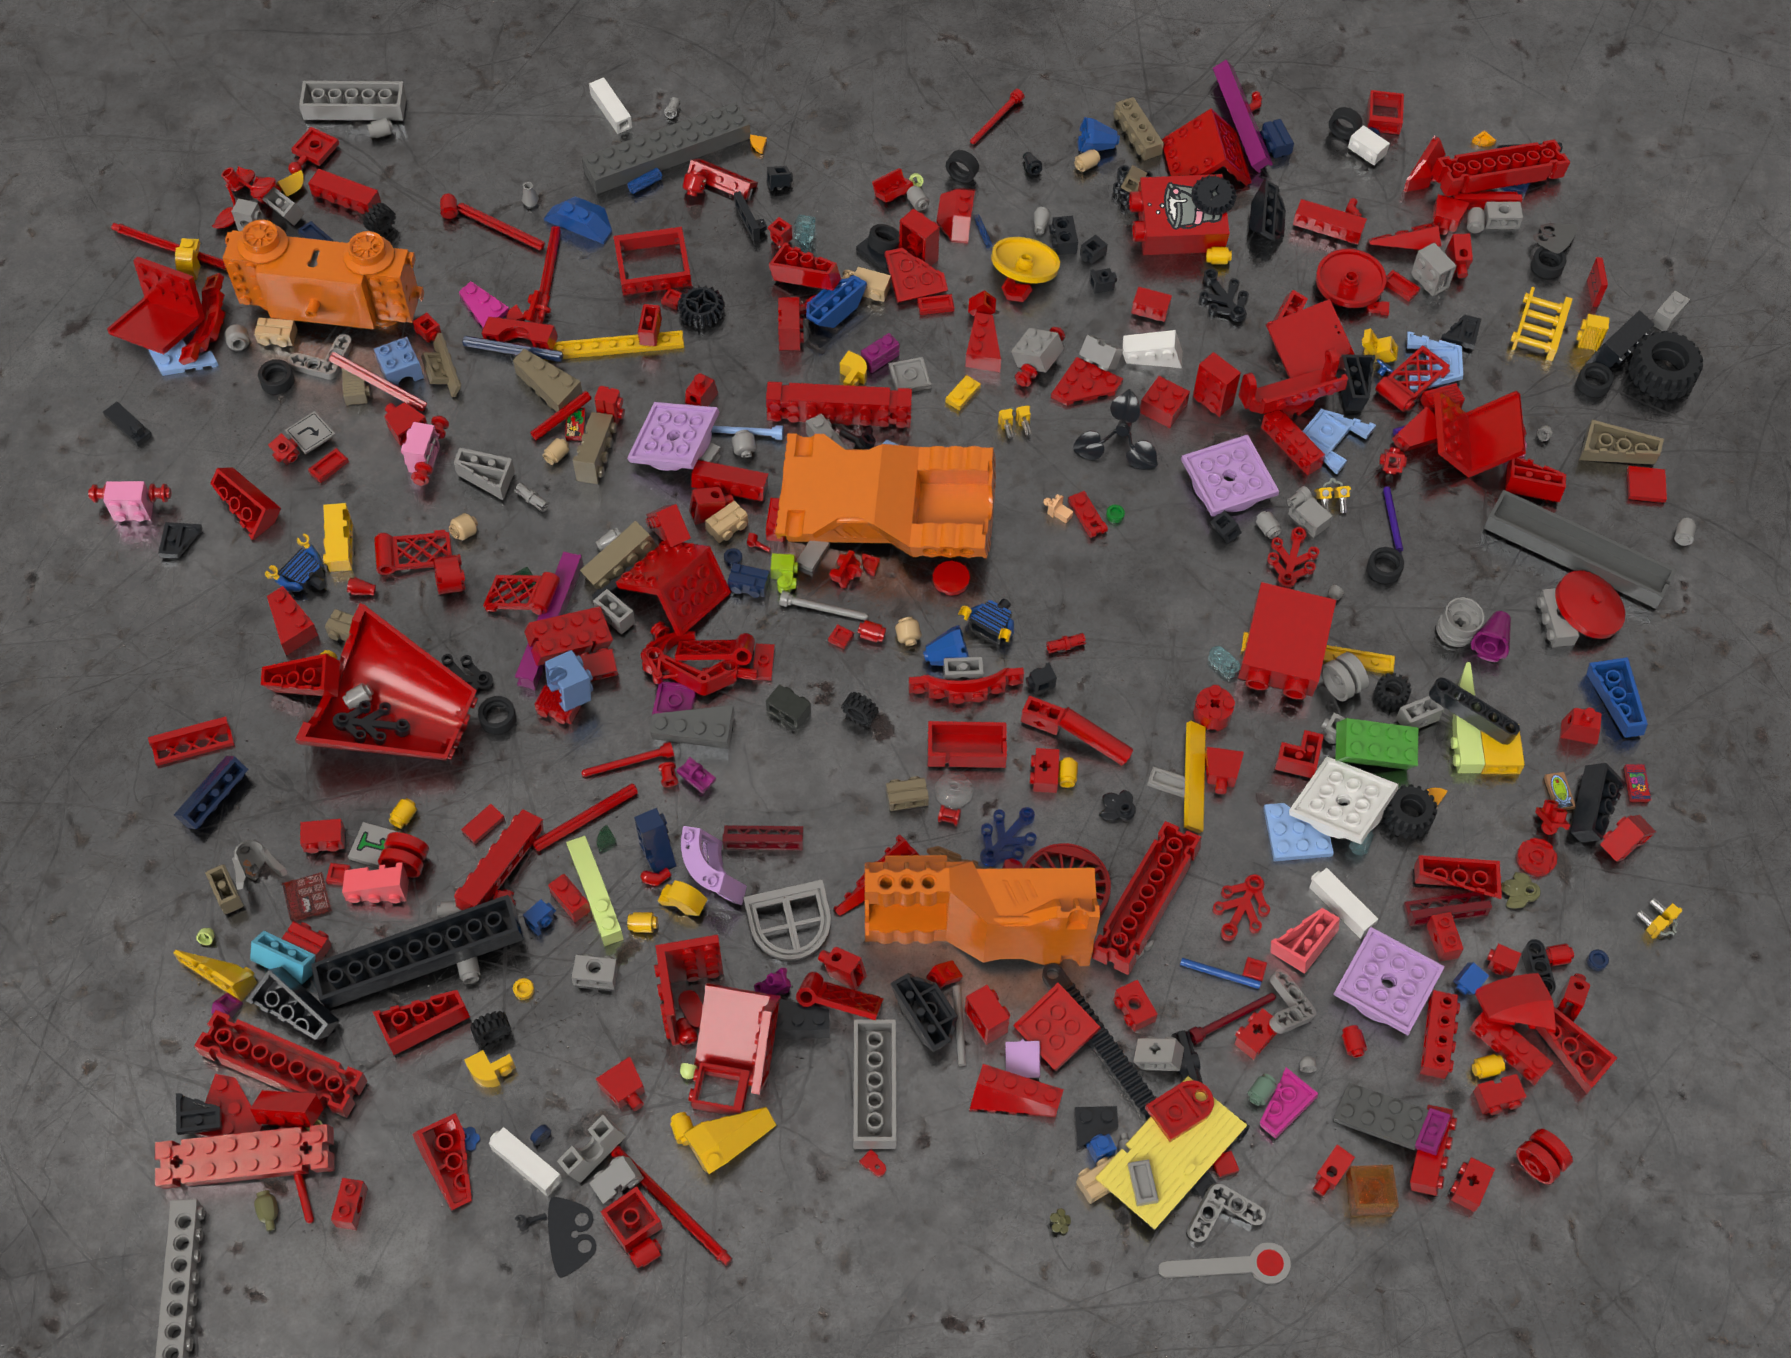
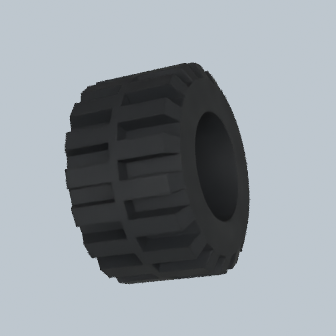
[1383,784,1437,839]

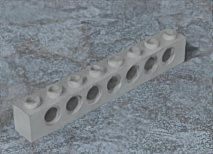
[155,1199,205,1358]

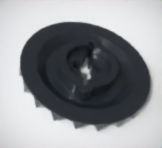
[1191,175,1237,215]

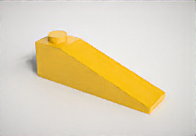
[173,950,257,1002]
[683,1107,777,1174]

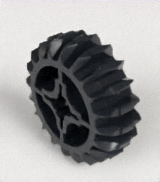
[678,285,725,329]

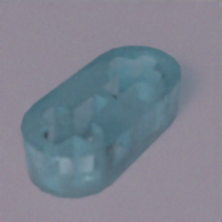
[1208,646,1240,678]

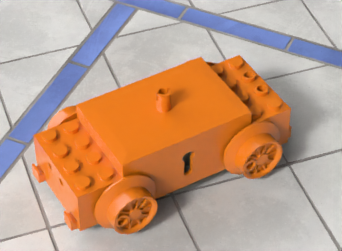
[223,220,425,329]

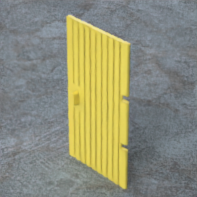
[1095,1076,1247,1230]

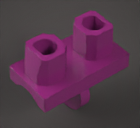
[677,757,716,794]
[754,968,791,996]

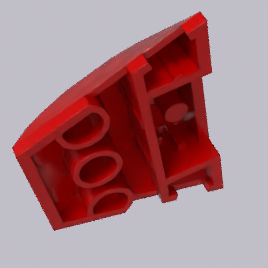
[1475,973,1556,1033]

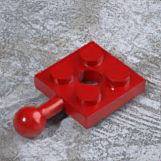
[288,127,340,174]

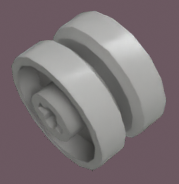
[1321,652,1369,702]

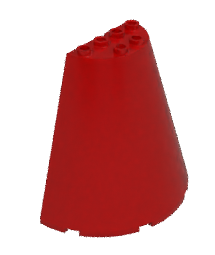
[295,603,478,761]

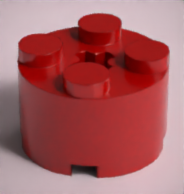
[433,554,465,595]
[1193,685,1235,731]

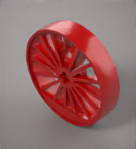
[1023,843,1111,918]

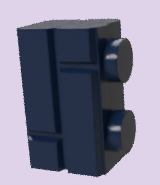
[1260,119,1294,158]
[728,563,770,598]

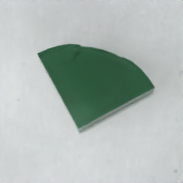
[596,825,617,852]

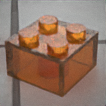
[1346,1165,1399,1216]

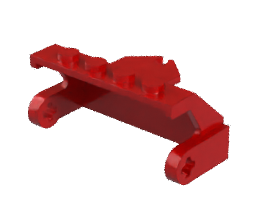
[1238,348,1348,418]

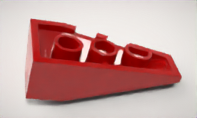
[412,1113,472,1211]

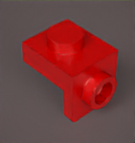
[1002,277,1032,302]
[926,960,963,989]

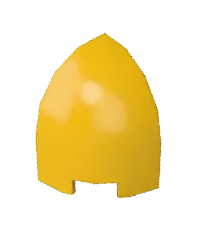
[276,170,304,197]

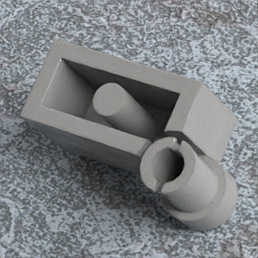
[1287,486,1332,538]

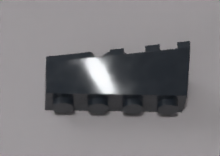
[1586,310,1655,367]
[1571,763,1626,842]

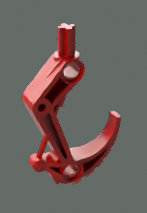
[640,631,758,696]

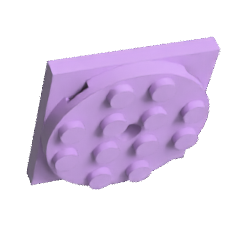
[627,402,720,471]
[1181,435,1279,517]
[1333,927,1445,1035]

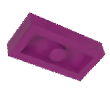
[1415,1108,1451,1155]

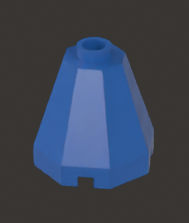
[1078,117,1120,152]
[923,625,969,666]

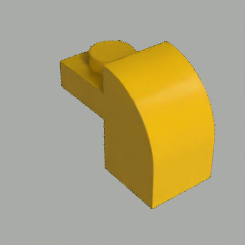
[175,238,201,280]
[1362,328,1398,363]
[840,350,867,386]
[658,880,708,916]
[464,1050,516,1087]

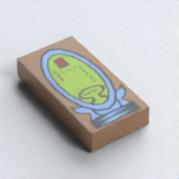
[1544,772,1576,811]

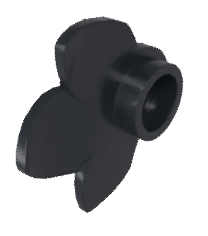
[1099,790,1136,821]

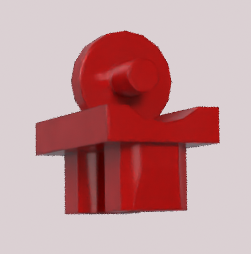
[523,290,551,324]
[829,550,863,588]
[1535,799,1570,835]

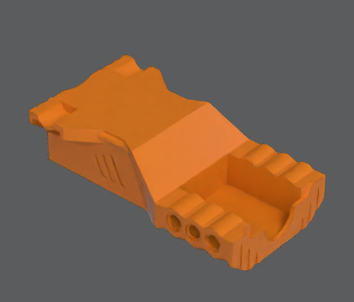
[775,433,996,558]
[865,855,1100,967]

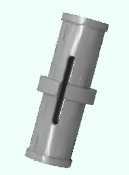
[515,482,549,512]

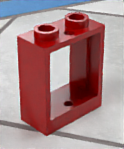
[1367,90,1404,135]
[689,1062,750,1116]

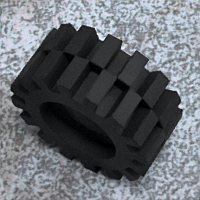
[363,203,396,236]
[1374,673,1412,710]
[841,692,879,726]
[470,1011,511,1045]

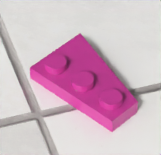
[459,281,509,329]
[1260,1067,1318,1139]

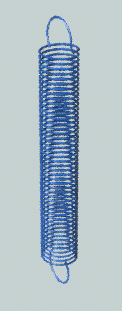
[973,212,993,250]

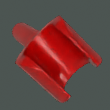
[747,533,771,552]

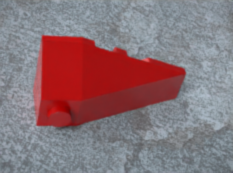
[1368,222,1442,250]

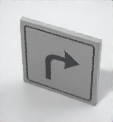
[285,411,336,454]

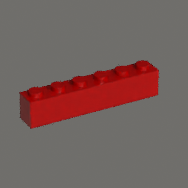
[454,809,544,910]

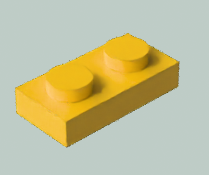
[945,375,981,411]

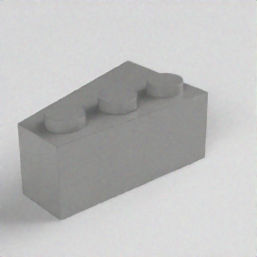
[454,448,515,500]

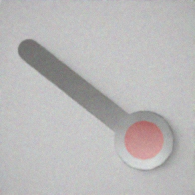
[1158,1242,1291,1284]

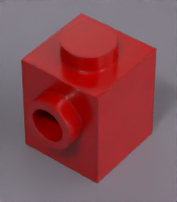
[968,290,996,317]
[1486,943,1522,977]

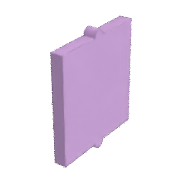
[1006,1039,1040,1078]

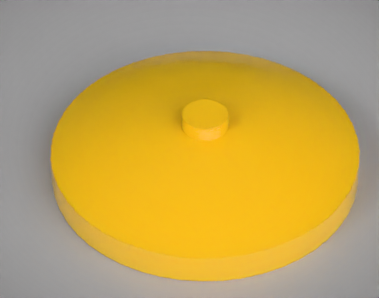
[991,237,1060,283]

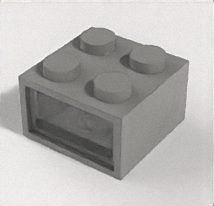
[1411,243,1456,296]

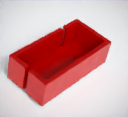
[524,606,613,666]
[928,721,1007,768]

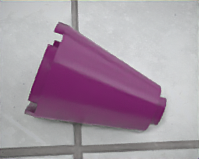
[1471,611,1511,662]

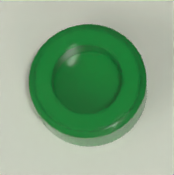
[1106,505,1125,523]

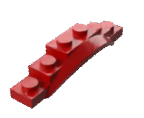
[179,273,225,365]
[908,667,1024,704]

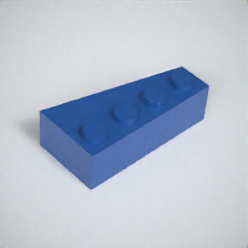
[1586,657,1648,738]

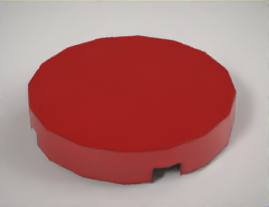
[933,561,970,596]
[1516,838,1558,877]

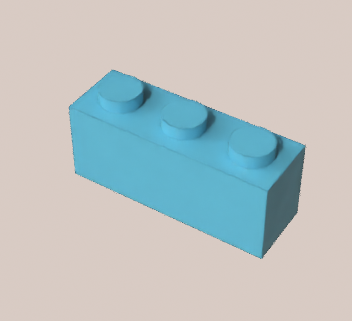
[250,931,315,984]

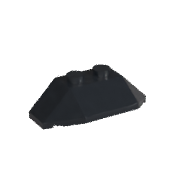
[1249,179,1286,241]
[890,973,958,1052]

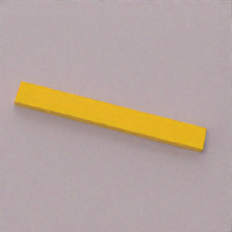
[543,330,684,361]
[1241,632,1395,675]

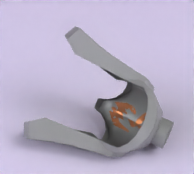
[232,840,288,890]

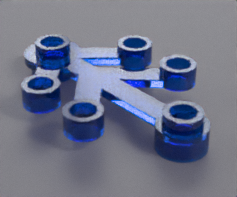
[980,807,1037,866]

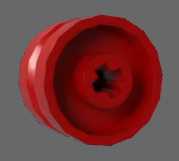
[378,832,430,878]
[1516,1129,1573,1185]

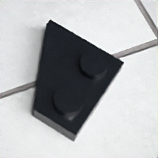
[1441,314,1481,349]
[158,522,203,559]
[176,1093,222,1135]
[1074,1106,1118,1149]

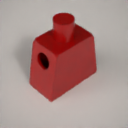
[1432,194,1469,235]
[1445,233,1473,278]
[685,373,718,407]
[384,403,427,446]
[689,487,734,525]
[1560,708,1602,745]
[1205,747,1244,794]
[818,947,867,991]
[1555,973,1590,1022]
[596,1056,645,1111]
[1313,1145,1355,1196]

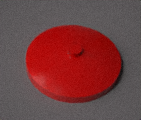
[1316,249,1386,308]
[1555,571,1625,639]

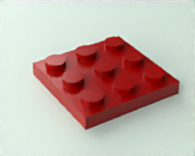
[1013,983,1101,1071]

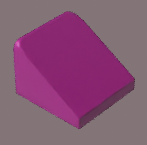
[211,993,243,1018]

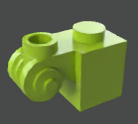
[771,553,798,593]

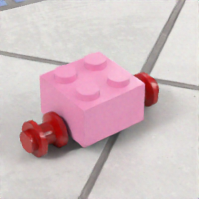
[401,416,449,486]
[88,481,172,522]

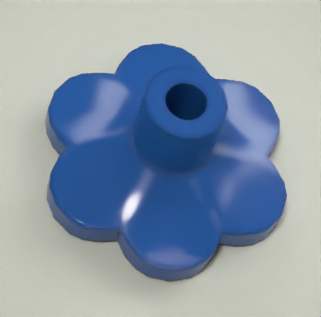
[1377,359,1395,376]
[463,1127,480,1151]

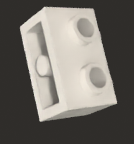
[1348,125,1390,165]

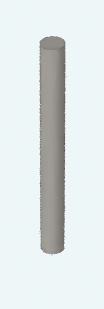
[952,985,967,1066]

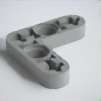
[288,334,353,380]
[1269,969,1316,1034]
[1187,1183,1266,1242]

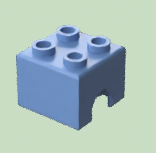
[374,337,424,387]
[545,650,593,712]

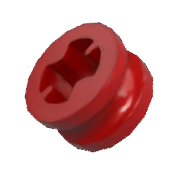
[650,621,670,638]

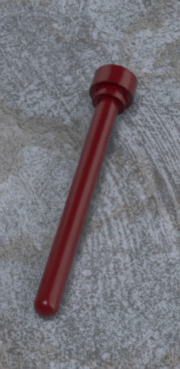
[1188,993,1276,1045]

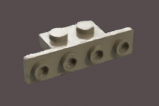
[421,333,461,397]

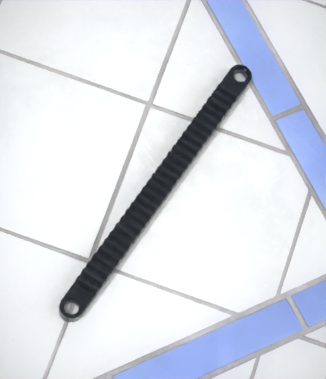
[1042,963,1222,1201]

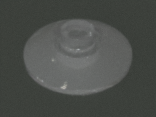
[934,773,973,809]

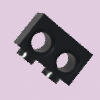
[1049,216,1078,255]

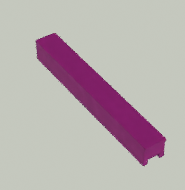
[1213,59,1273,173]
[515,552,583,690]

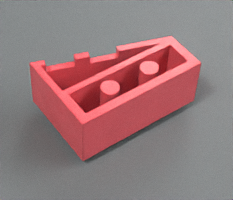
[342,862,409,903]
[1271,908,1340,974]

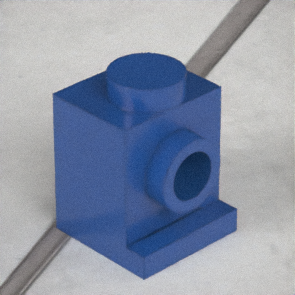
[523,899,556,936]
[1086,1134,1117,1165]

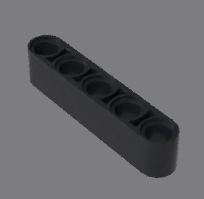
[1429,677,1520,745]

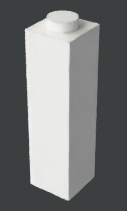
[589,77,632,134]
[1309,868,1378,939]
[489,1127,562,1197]

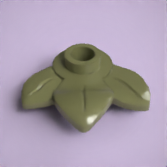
[1501,872,1541,909]

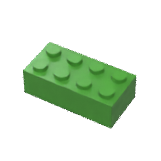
[1335,718,1418,770]

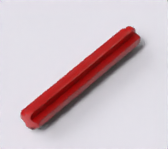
[530,391,592,440]

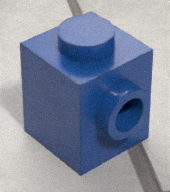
[1453,962,1489,995]

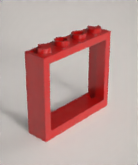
[613,227,692,295]

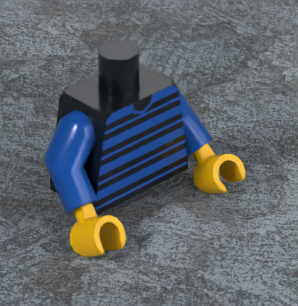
[265,534,326,593]
[958,598,1014,645]

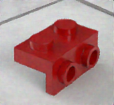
[872,168,913,202]

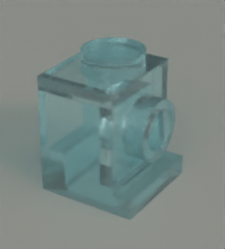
[794,214,815,244]

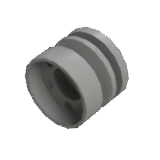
[1436,597,1485,647]

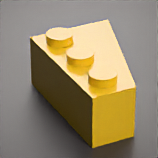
[323,503,353,572]

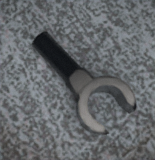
[515,1213,547,1230]

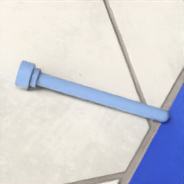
[711,425,784,440]

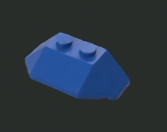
[544,196,612,244]
[806,275,867,328]

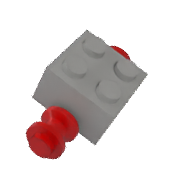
[1011,327,1065,387]

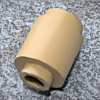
[1074,149,1100,172]
[542,438,569,465]

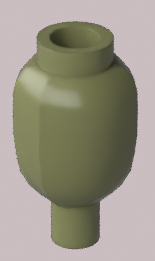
[254,1190,278,1231]

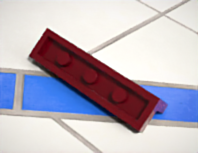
[722,825,804,850]
[1403,892,1492,926]

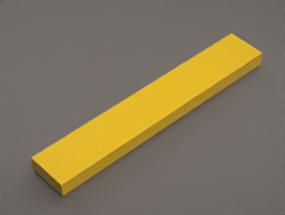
[1184,721,1206,833]

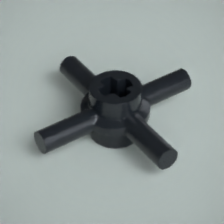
[839,427,876,450]

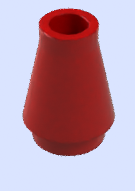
[347,577,376,596]

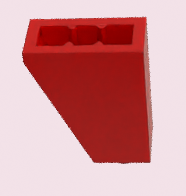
[1392,407,1437,452]

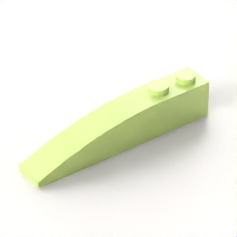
[1451,662,1485,773]
[566,836,624,947]

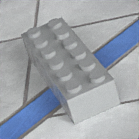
[299,81,407,120]
[853,1020,896,1149]

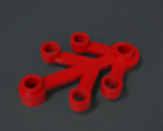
[1267,527,1319,589]
[1212,874,1270,941]

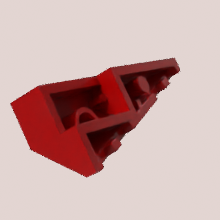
[833,834,919,916]

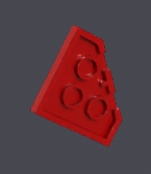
[884,248,948,303]
[1051,357,1124,405]
[194,1074,264,1137]

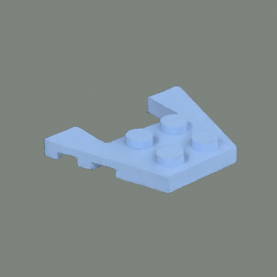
[148,327,219,376]
[1406,331,1463,392]
[1303,409,1376,474]

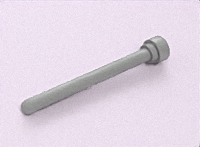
[779,591,869,621]

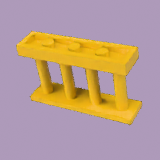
[1510,287,1573,361]

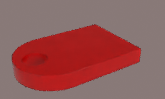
[1145,1080,1214,1142]

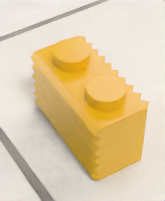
[1576,314,1610,351]

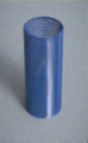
[628,168,662,194]

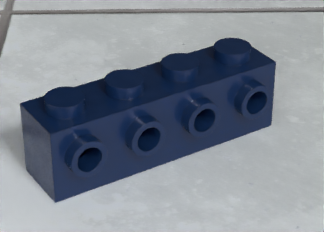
[174,756,249,829]

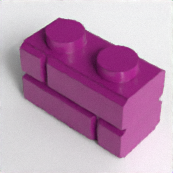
[861,333,900,373]

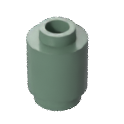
[1247,1073,1277,1106]

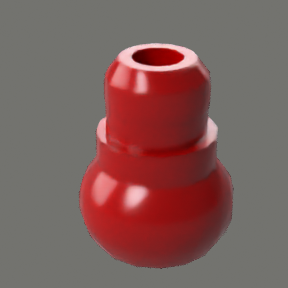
[676,1017,698,1045]

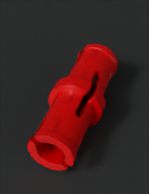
[1046,633,1086,653]

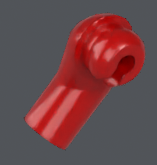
[1249,91,1262,112]
[640,868,672,886]

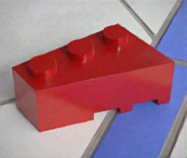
[778,297,804,351]
[645,504,691,547]
[267,586,318,656]

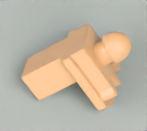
[1043,494,1073,523]

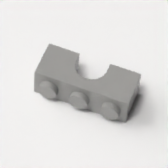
[1537,588,1579,647]
[557,1115,626,1183]

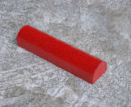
[1057,707,1133,766]

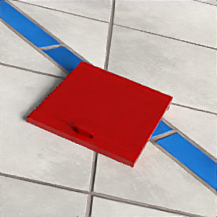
[1266,299,1355,378]

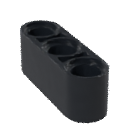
[1522,939,1556,996]

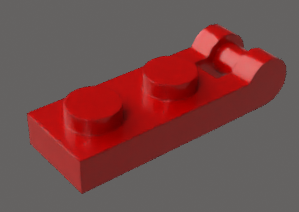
[1068,491,1108,538]

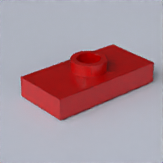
[753,643,775,681]

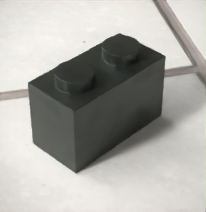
[766,684,811,729]

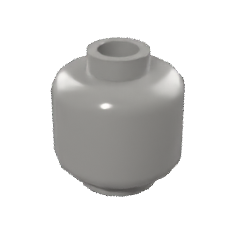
[225,324,249,351]
[731,430,757,458]

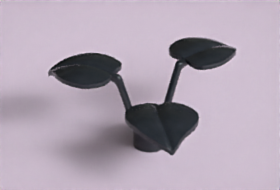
[1073,389,1158,470]

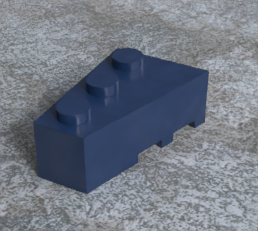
[634,808,677,873]

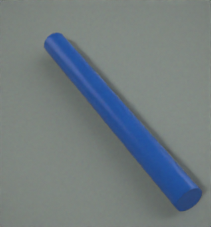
[1180,958,1261,989]

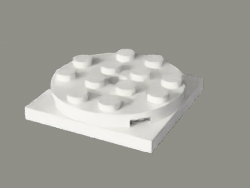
[1289,756,1398,844]

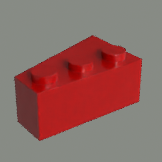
[965,312,1001,372]
[1505,457,1567,502]

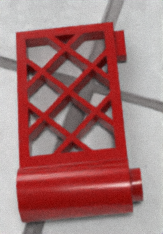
[1375,345,1450,412]
[374,530,452,575]
[483,572,560,615]
[675,633,755,665]
[796,972,884,1020]

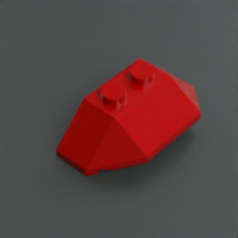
[1403,135,1446,192]
[936,188,976,244]

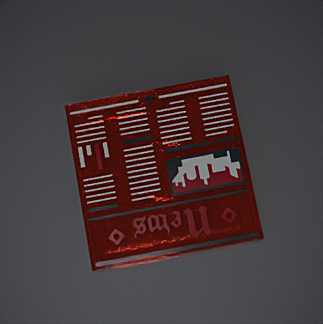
[282,872,331,922]

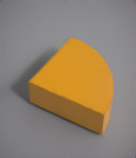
[1472,130,1496,147]
[750,135,767,154]
[1427,788,1448,808]

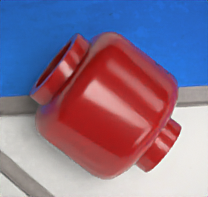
[682,170,706,197]

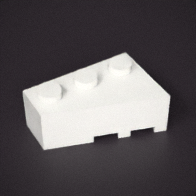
[1123,330,1183,368]

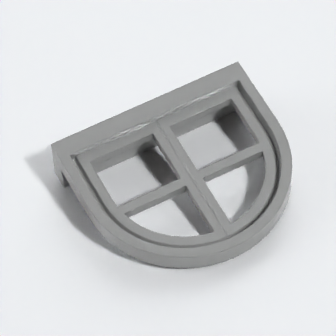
[743,880,831,961]

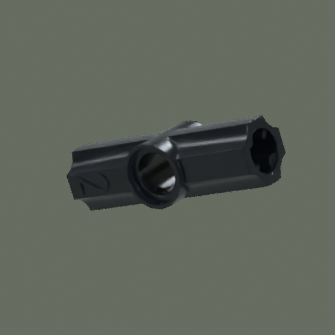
[1171,1030,1203,1083]

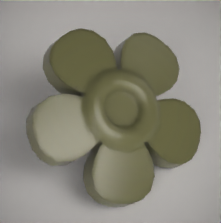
[1050,1208,1071,1234]

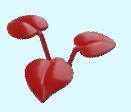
[212,166,276,229]

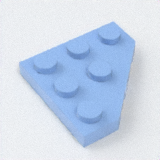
[1263,803,1333,861]

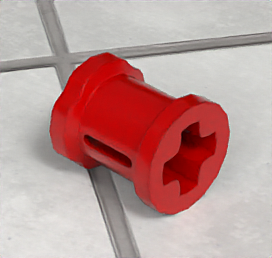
[658,762,679,787]
[938,805,961,826]

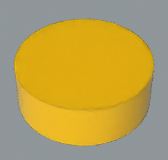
[513,978,534,1000]

